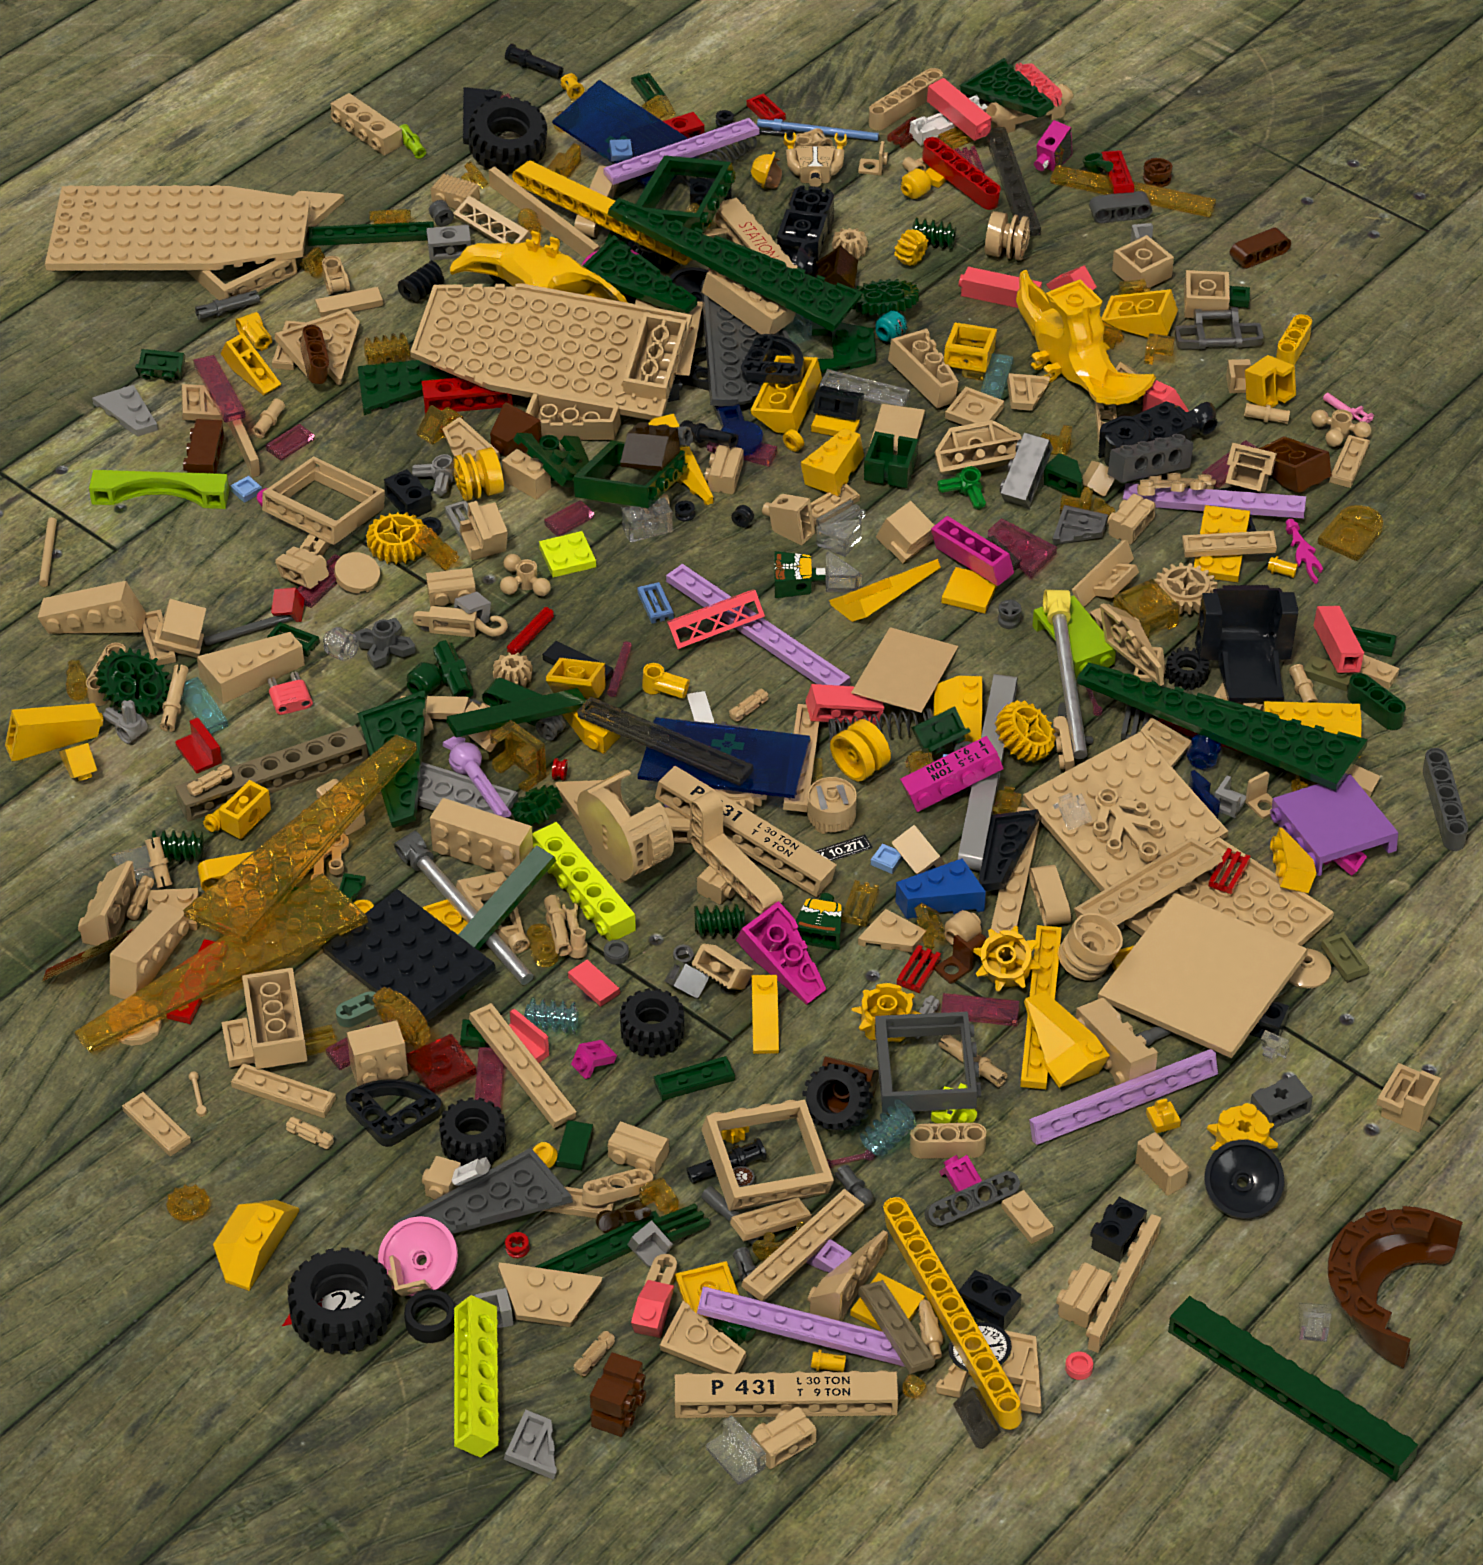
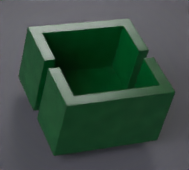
[864,431,919,488]

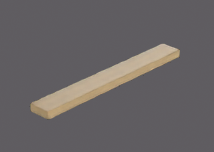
[489,167,600,258]

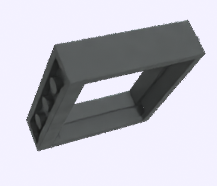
[875,1012,981,1113]

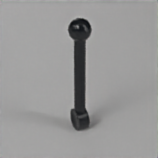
[756,128,796,138]

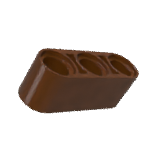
[1229,227,1291,269]
[300,325,329,384]

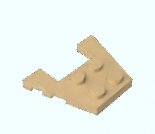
[936,1331,1042,1414]

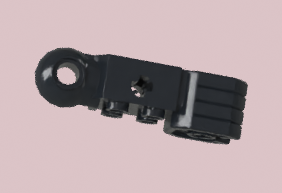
[777,185,834,276]
[1098,401,1218,467]

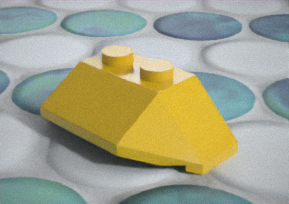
[934,676,982,745]
[213,1200,299,1291]

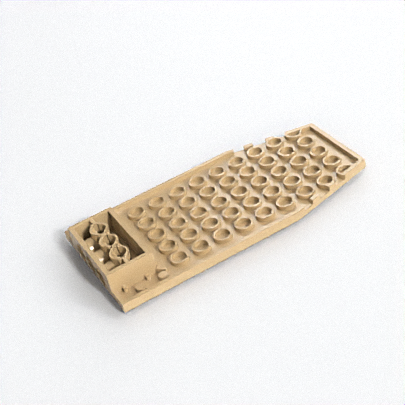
[45,185,310,271]
[410,284,692,420]

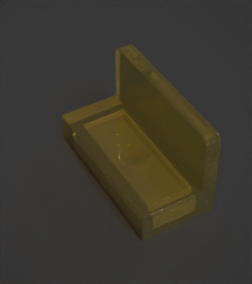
[547,143,581,178]

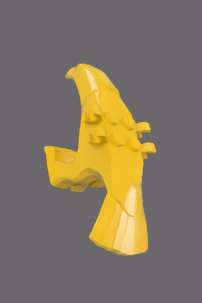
[450,231,628,303]
[1016,270,1156,405]

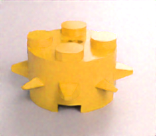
[973,926,1041,991]
[852,983,922,1042]
[1207,1103,1278,1150]

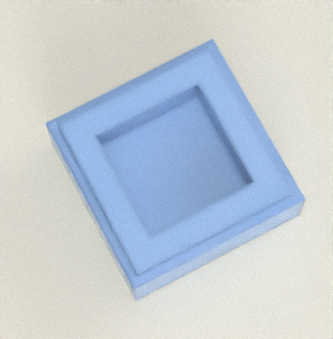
[230,476,262,503]
[871,844,904,874]

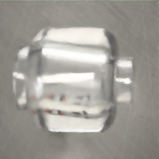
[323,627,359,661]

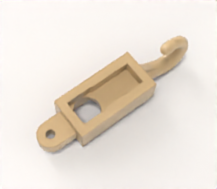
[412,606,508,637]

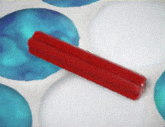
[507,607,554,655]

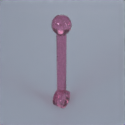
[1086,687,1102,716]
[826,1149,875,1168]

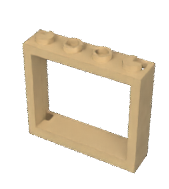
[186,258,297,300]
[262,456,385,545]
[701,1100,834,1211]

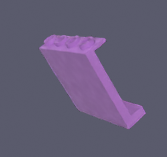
[1270,774,1398,876]

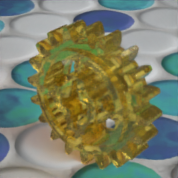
[372,987,432,1048]

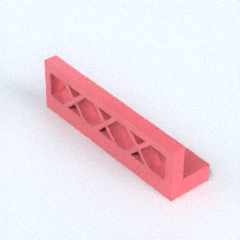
[667,589,765,649]

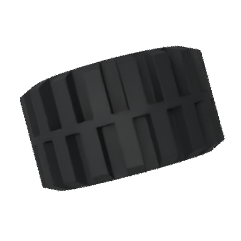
[620,988,684,1057]
[802,1064,873,1131]
[439,1097,506,1166]

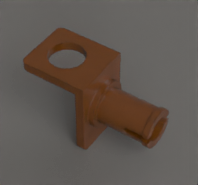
[935,933,986,984]

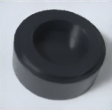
[422,517,442,538]

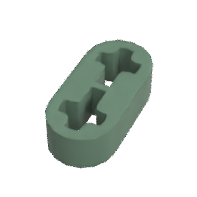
[336,991,382,1027]

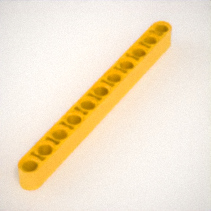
[512,161,692,265]
[883,1197,1022,1430]

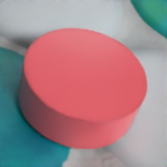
[1065,1352,1093,1380]

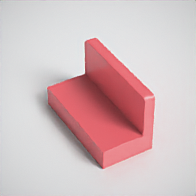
[509,1009,549,1063]

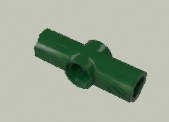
[433,640,473,698]

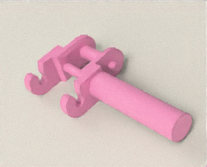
[1323,393,1374,423]

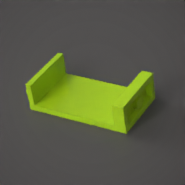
[1032,595,1116,679]

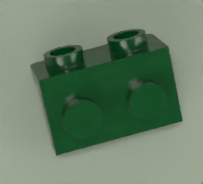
[135,349,186,382]
[911,706,971,755]

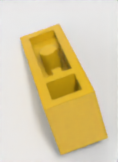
[220,333,281,396]
[562,704,620,754]
[752,975,779,1054]

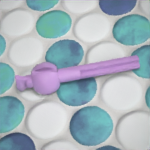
[443,736,511,818]

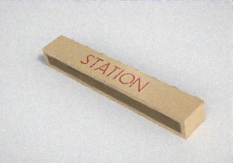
[714,198,797,269]

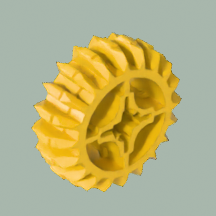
[366,512,428,564]
[994,700,1056,763]

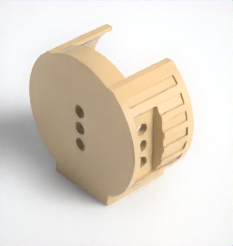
[577,770,674,883]

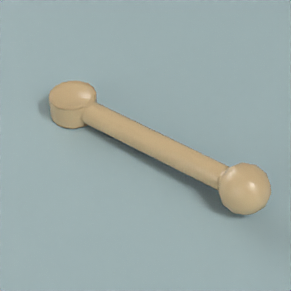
[188,1071,207,1117]

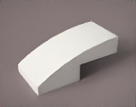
[452,1157,491,1186]

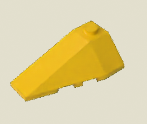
[1024,992,1110,1088]

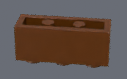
[183,419,224,474]

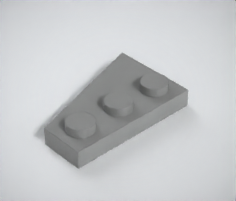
[92,385,158,437]

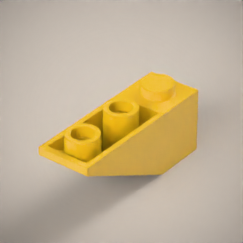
[1270,827,1316,893]

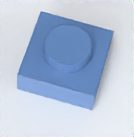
[609,139,633,161]

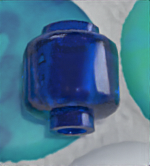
[1187,734,1221,770]

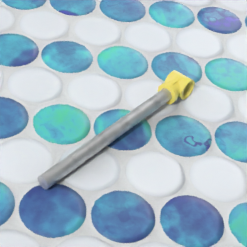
[1043,590,1087,759]

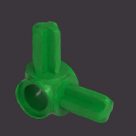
[937,466,986,510]

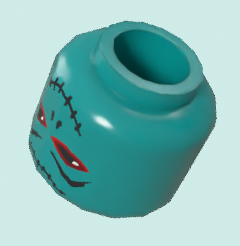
[875,311,907,343]

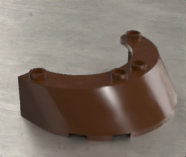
[1327,1206,1463,1368]

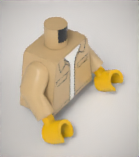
[783,133,847,187]

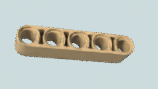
[869,68,943,130]
[574,165,619,238]

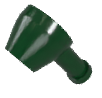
[1082,152,1113,175]

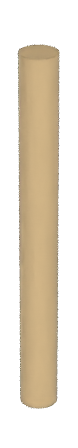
[39,517,57,587]

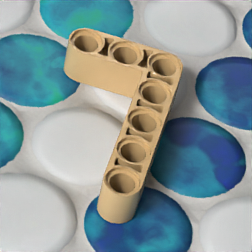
[690,790,783,914]

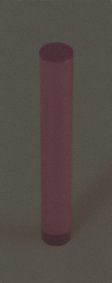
[607,641,632,697]

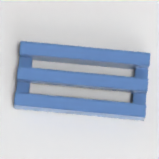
[637,582,674,623]

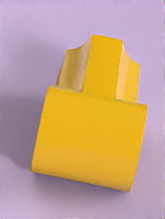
[235,312,272,351]
[642,663,690,699]

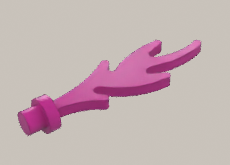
[1285,519,1323,584]

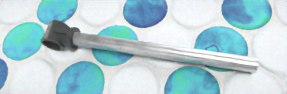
[394,830,533,985]

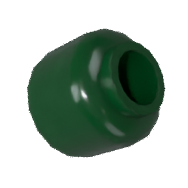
[406,662,441,696]

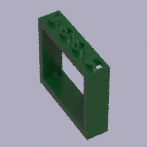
[636,155,736,233]
[573,440,688,509]

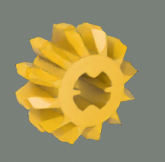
[894,229,928,266]

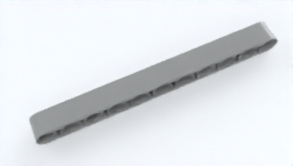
[958,674,1018,871]

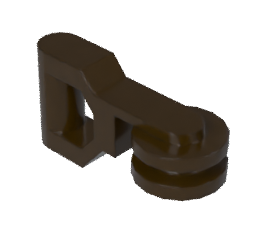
[595,1200,651,1233]

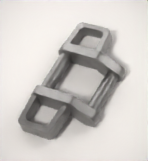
[1175,307,1263,349]

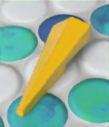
[648,413,713,505]
[829,559,941,622]

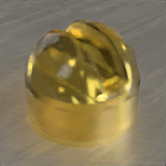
[902,1374,926,1398]

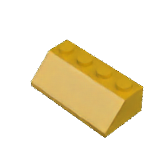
[750,355,822,433]
[1263,701,1362,758]

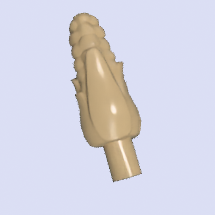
[918,1299,943,1359]

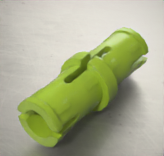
[399,124,426,159]

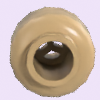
[944,910,982,945]

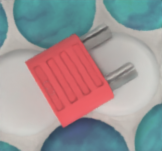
[268,672,313,715]

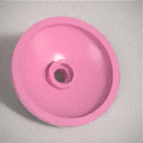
[378,1216,458,1297]

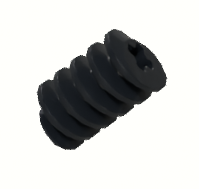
[398,260,445,302]

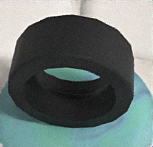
[404,1289,455,1343]

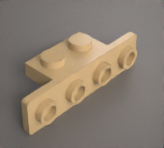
[1072,540,1139,607]

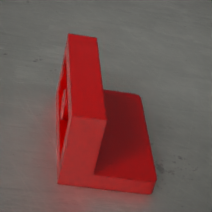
[175,717,222,773]

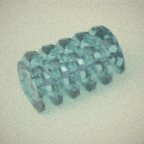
[524,997,579,1034]
[860,1099,917,1157]

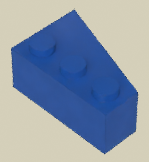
[895,858,986,919]

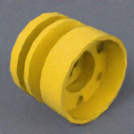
[453,447,504,501]

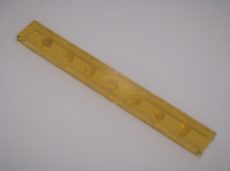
[1050,165,1216,217]

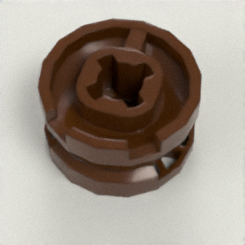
[1143,158,1173,188]

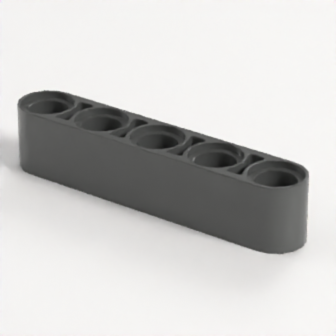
[1423,748,1468,851]

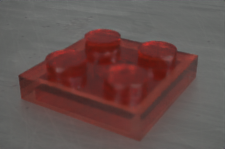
[406,1033,477,1093]

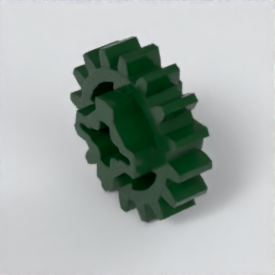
[511,785,564,826]

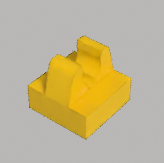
[1146,1098,1181,1133]

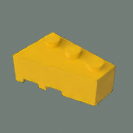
[800,428,864,497]

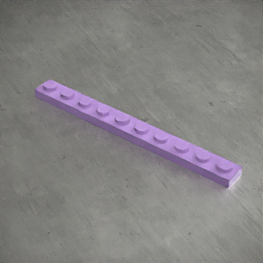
[666,564,850,686]

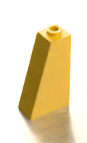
[5,703,103,761]

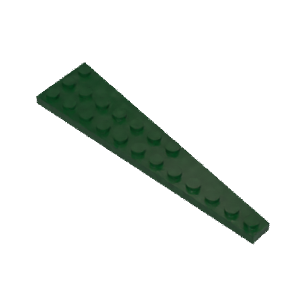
[607,198,863,332]
[1077,662,1368,791]

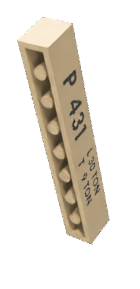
[655,766,837,897]
[675,1370,898,1418]

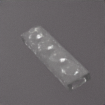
[820,369,910,407]

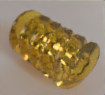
[364,332,411,365]

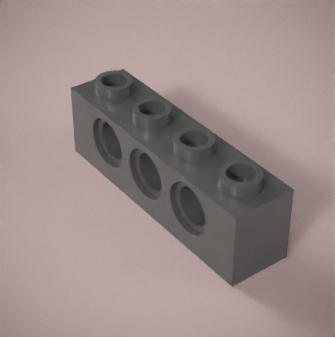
[1108,434,1194,483]

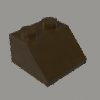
[813,245,858,289]
[620,422,680,471]

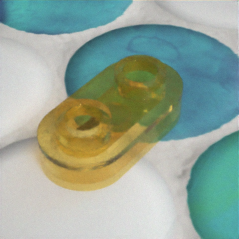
[369,209,411,224]
[527,924,559,967]

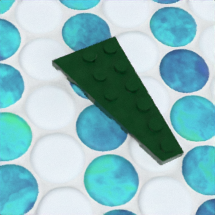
[959,58,1054,118]
[582,235,697,314]
[357,360,460,416]
[357,690,427,828]

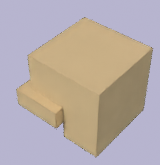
[1226,443,1277,492]
[460,501,508,560]
[876,501,935,564]
[152,599,206,658]
[1376,1063,1441,1132]

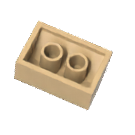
[78,861,137,946]

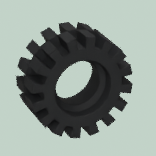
[1165,647,1209,690]

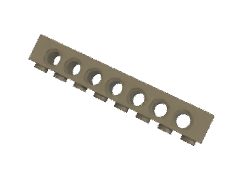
[175,725,368,822]

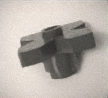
[354,618,415,668]

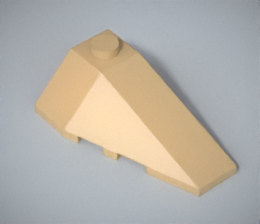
[1100,603,1164,686]
[808,1230,888,1321]

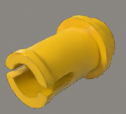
[1267,556,1298,578]
[203,803,225,832]
[811,1350,846,1372]

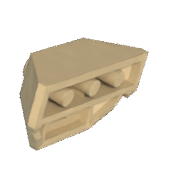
[934,420,1022,475]

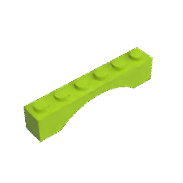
[89,470,229,509]

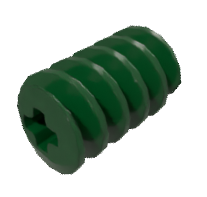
[912,217,956,249]
[151,830,204,862]
[694,904,745,937]

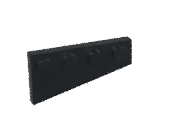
[463,87,503,145]
[979,809,1040,891]

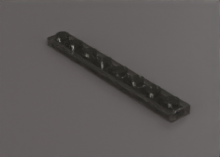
[985,127,1041,237]
[577,697,753,786]

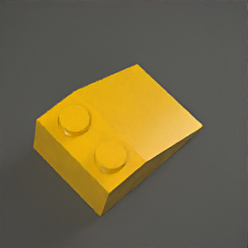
[1101,289,1178,337]

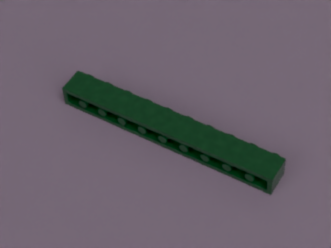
[1168,1296,1418,1482]

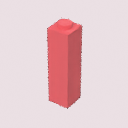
[927,78,992,141]
[959,267,1042,308]
[1313,606,1364,673]

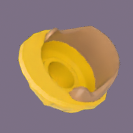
[751,151,782,189]

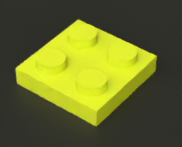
[539,531,596,577]

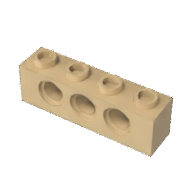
[330,93,403,156]

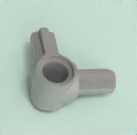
[412,454,455,496]
[103,700,148,744]

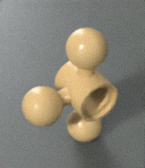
[1311,409,1371,447]
[500,554,551,596]

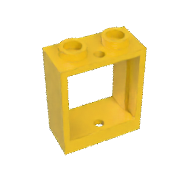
[944,323,997,372]

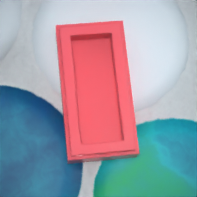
[568,960,620,1007]

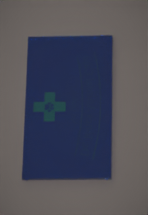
[552,79,701,185]
[637,717,811,799]

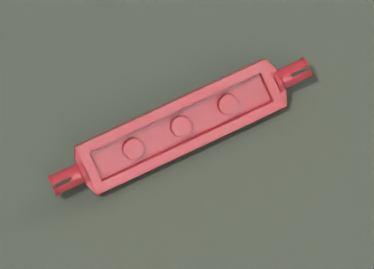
[1015,63,1063,107]

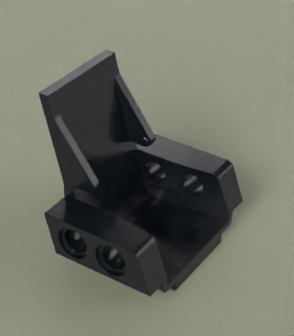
[1195,585,1298,703]

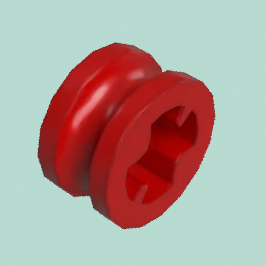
[552,758,568,781]
[505,1232,530,1258]

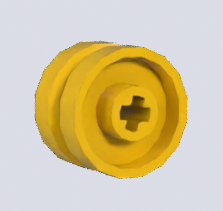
[830,719,891,782]

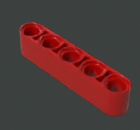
[922,137,1001,210]

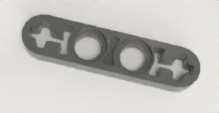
[924,1171,1020,1227]

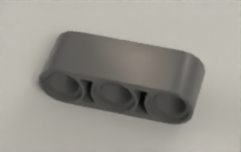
[1089,191,1153,223]

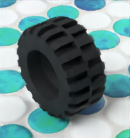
[468,96,547,174]
[287,1247,394,1354]

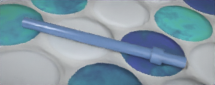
[757,119,879,141]

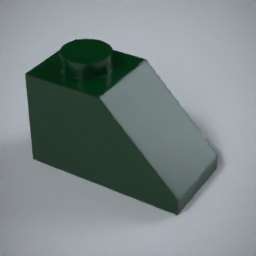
[1043,453,1083,500]

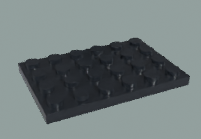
[322,889,496,1029]

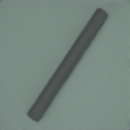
[203,615,294,646]

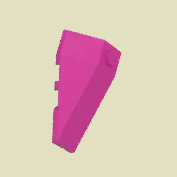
[736,901,826,1005]

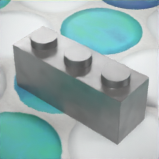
[1000,433,1053,508]

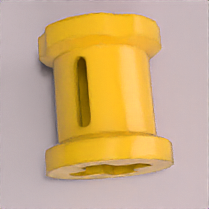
[560,73,584,100]

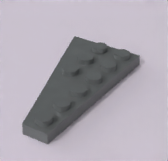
[394,1148,573,1234]

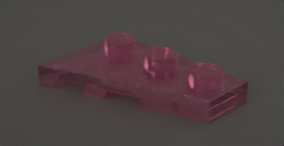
[988,518,1057,578]

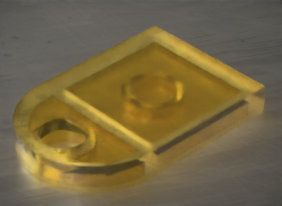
[1317,505,1383,561]

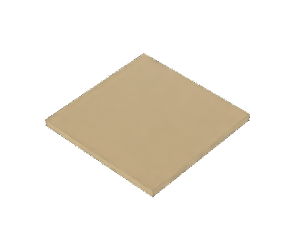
[1098,893,1308,1058]

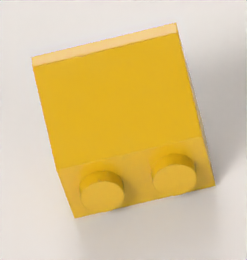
[546,658,605,700]

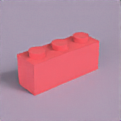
[806,684,884,725]

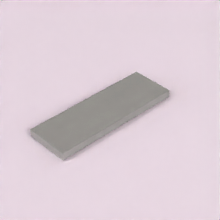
[368,762,518,814]

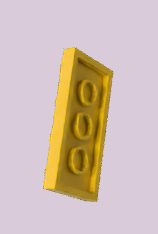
[1194,505,1250,582]

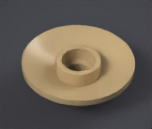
[1288,948,1331,988]

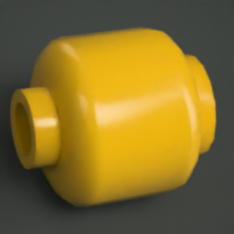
[901,168,931,199]

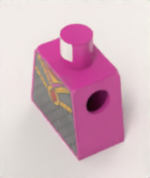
[1034,120,1072,171]

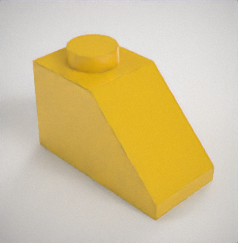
[59,743,97,781]

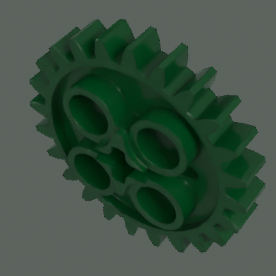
[853,279,919,316]
[95,648,171,718]

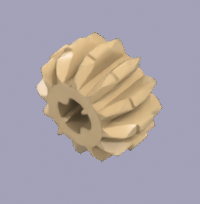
[832,227,868,260]
[493,652,533,688]

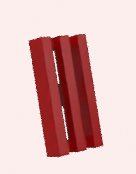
[747,93,786,121]
[1208,848,1251,895]
[897,945,941,993]

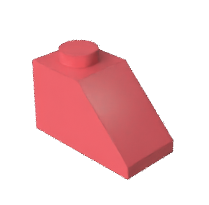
[1046,265,1097,290]
[1142,380,1189,412]
[631,1280,674,1338]

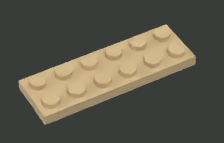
[1074,838,1223,925]

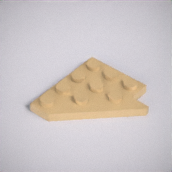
[275,308,360,385]

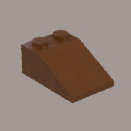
[1258,436,1332,493]

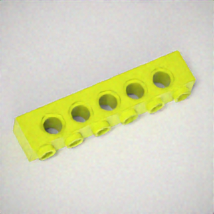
[532,822,636,941]
[454,1295,499,1458]

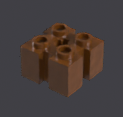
[590,1352,646,1437]

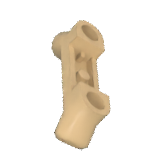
[985,84,1074,134]

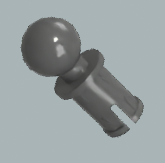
[835,1164,874,1208]

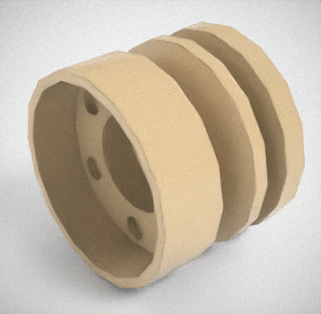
[985,211,1030,261]
[1058,913,1123,980]

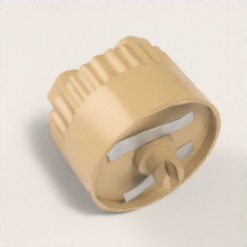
[807,777,857,834]

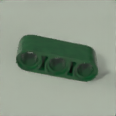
[1347,673,1406,730]
[482,678,544,726]

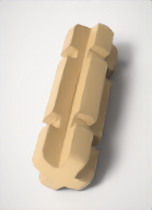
[729,688,768,722]
[187,765,233,796]
[125,875,154,921]
[286,1117,334,1149]
[574,1331,615,1377]

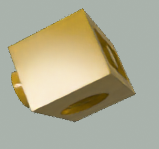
[219,780,271,839]

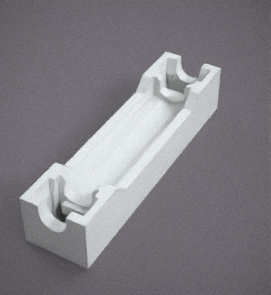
[909,96,987,146]

